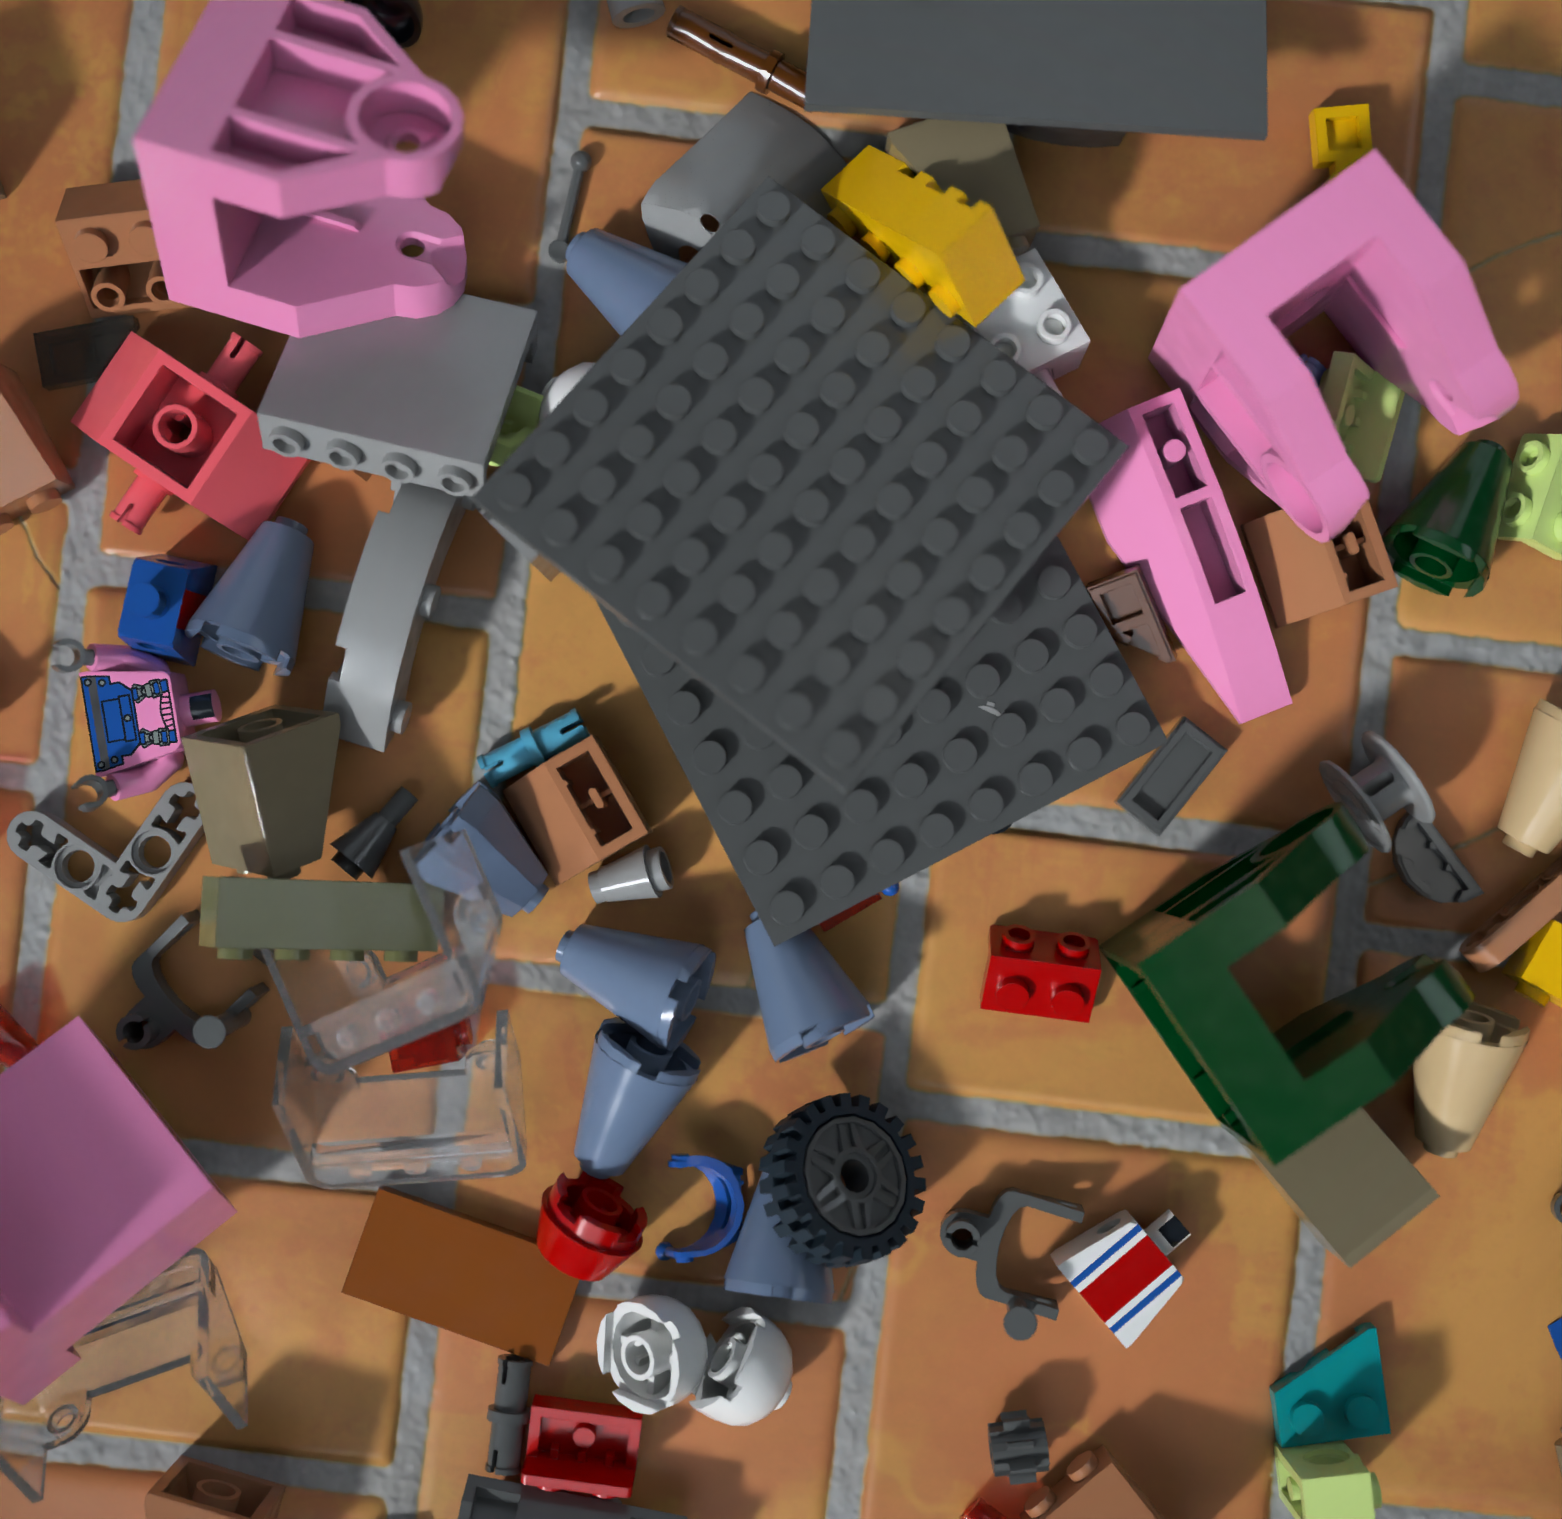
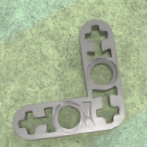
[7,782,204,922]

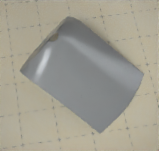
[641,91,847,261]

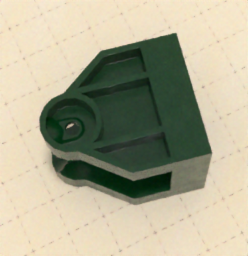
[1099,801,1475,1167]

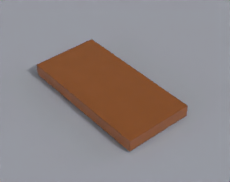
[341,1184,580,1366]

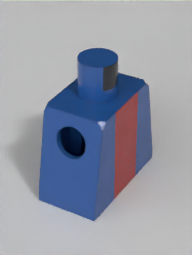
[118,554,218,667]

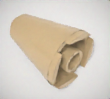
[1497,698,1562,858]
[1413,1002,1530,1158]

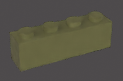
[199,876,441,962]

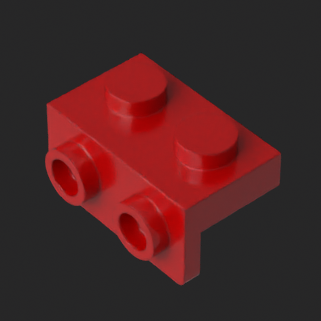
[980,924,1102,1023]
[521,1394,643,1499]

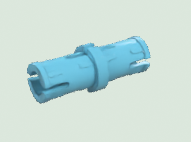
[477,707,590,788]

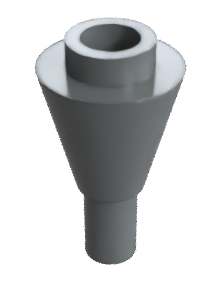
[330,786,418,880]

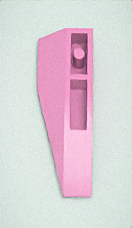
[1089,388,1292,724]

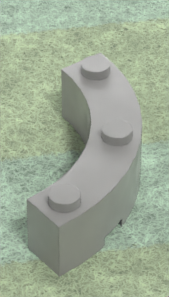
[323,480,477,753]

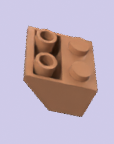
[55,179,191,319]
[1240,500,1399,628]
[502,735,652,886]

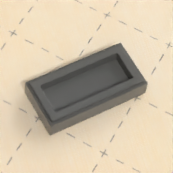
[1114,716,1228,836]

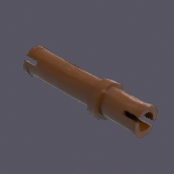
[667,5,813,113]

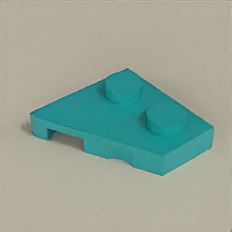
[1269,1322,1391,1448]

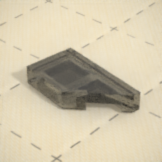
[33,315,140,391]

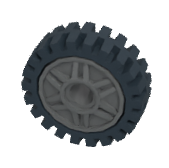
[759,1093,926,1268]

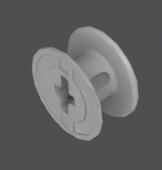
[1319,731,1436,853]

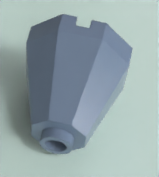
[407,779,549,917]

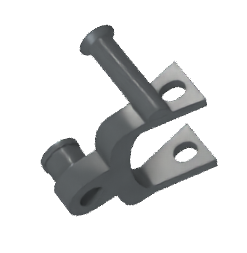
[116,910,270,1050]
[940,1187,1085,1341]

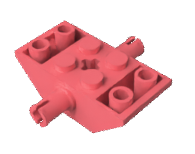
[70,331,311,541]

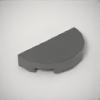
[1391,811,1484,903]

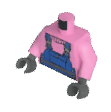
[51,638,222,812]

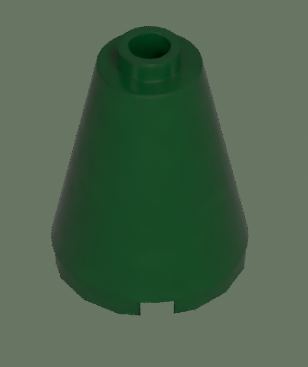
[1382,439,1513,597]

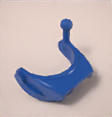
[655,1153,745,1263]

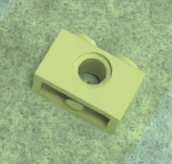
[1273,1440,1382,1519]

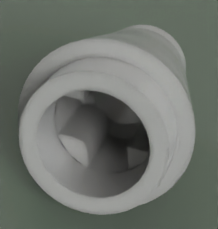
[588,845,674,904]

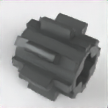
[987,1410,1050,1485]

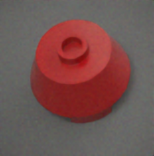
[536,1171,648,1281]

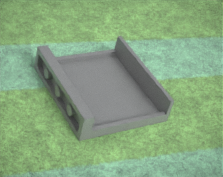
[257,294,538,497]

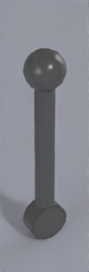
[548,151,592,263]

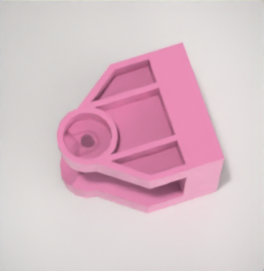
[133,0,467,338]
[1148,149,1519,543]

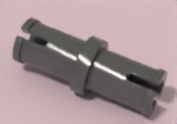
[485,1354,533,1476]

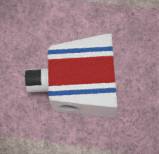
[1050,1209,1191,1349]

